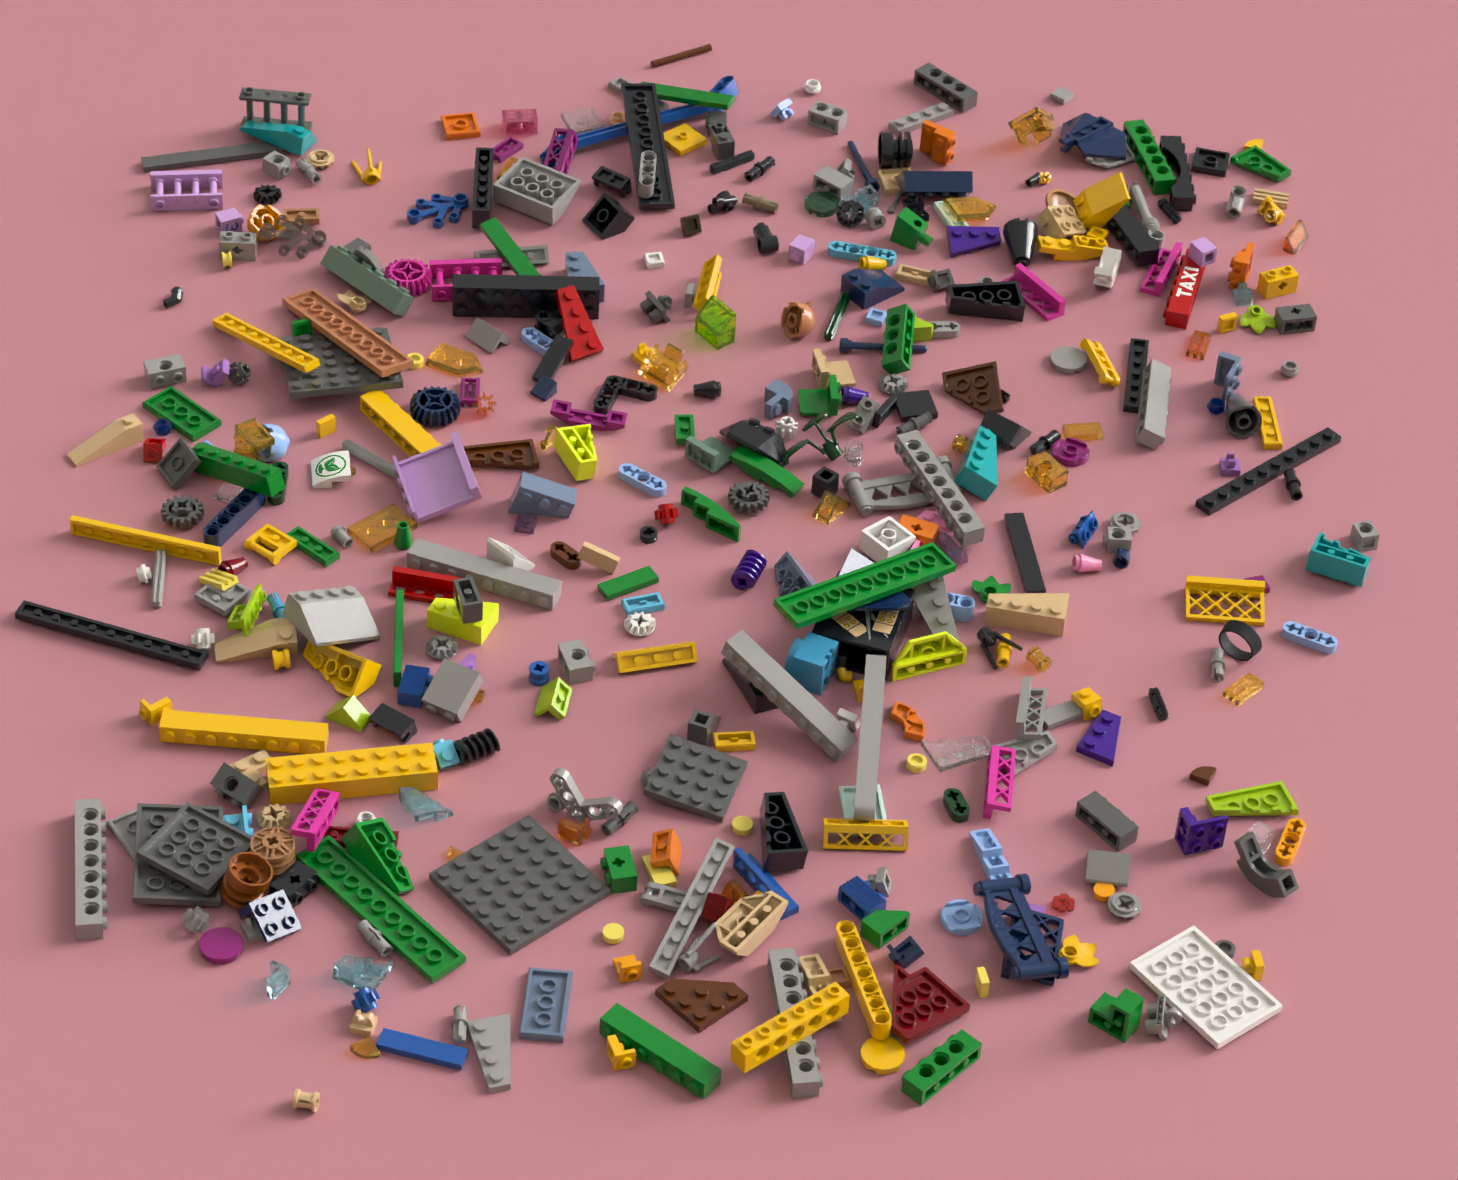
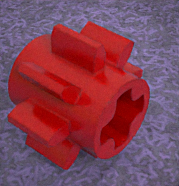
[654,503,679,525]

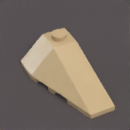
[66,413,144,467]
[214,617,298,663]

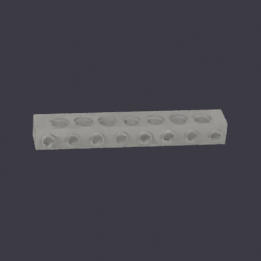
[894,430,985,547]
[75,798,107,940]
[767,948,823,1098]

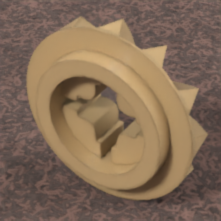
[306,149,334,169]
[257,803,291,828]

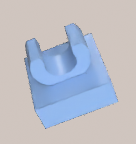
[770,98,794,121]

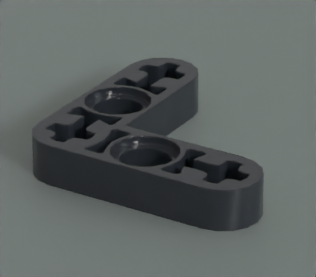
[593,375,658,415]

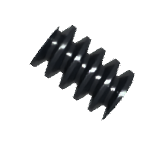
[453,728,500,766]

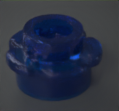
[1207,398,1225,414]
[153,418,172,436]

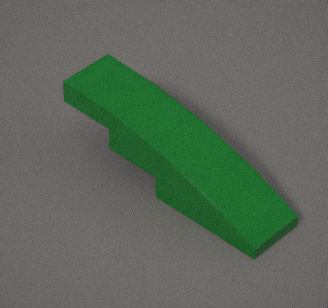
[729,446,805,498]
[681,486,741,542]

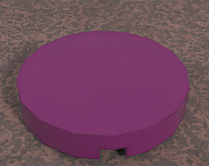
[1051,438,1090,467]
[199,927,243,964]

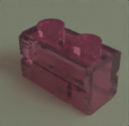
[502,109,538,135]

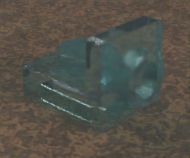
[266,960,291,1000]

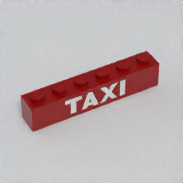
[1163,248,1206,329]

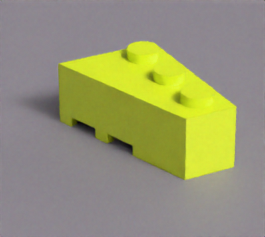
[553,424,597,481]
[427,598,499,645]

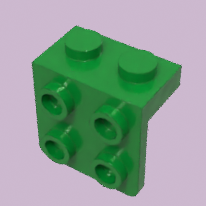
[798,375,842,416]

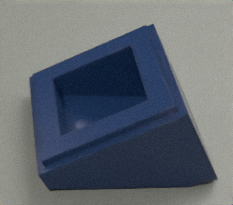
[531,375,557,401]

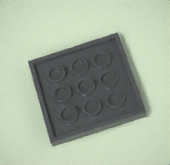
[643,734,748,823]
[137,802,252,896]

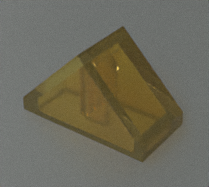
[813,490,851,525]

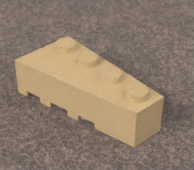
[984,593,1070,637]

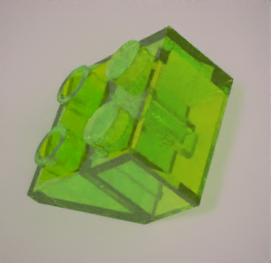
[695,295,736,350]

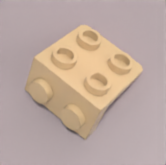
[1035,205,1086,239]

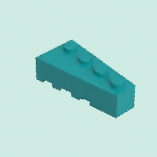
[954,425,998,501]

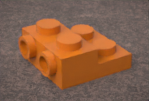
[919,120,956,166]
[1227,242,1255,292]

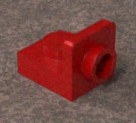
[143,438,166,463]

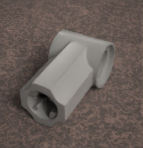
[1226,185,1246,219]

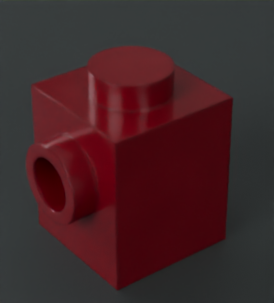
[701,892,733,925]

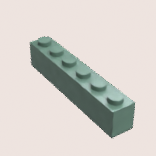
[320,245,414,317]

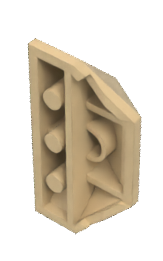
[715,891,789,956]

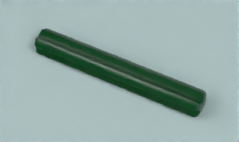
[824,292,850,341]

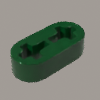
[943,788,970,823]

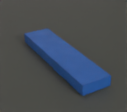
[376,1028,468,1070]

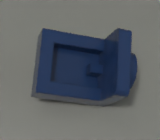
[887,935,925,969]

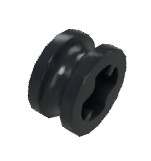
[640,526,657,544]

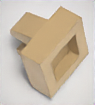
[350,1009,378,1038]

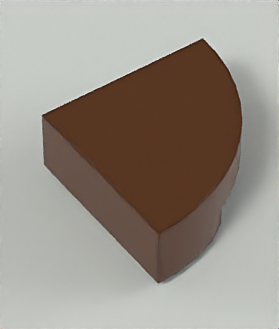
[1189,766,1217,786]

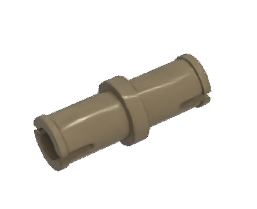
[742,192,779,213]

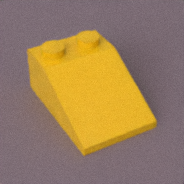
[1073,172,1130,229]

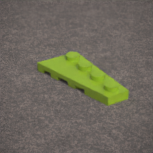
[1205,781,1299,816]

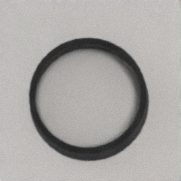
[1218,620,1262,661]

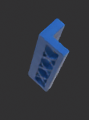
[733,847,799,920]

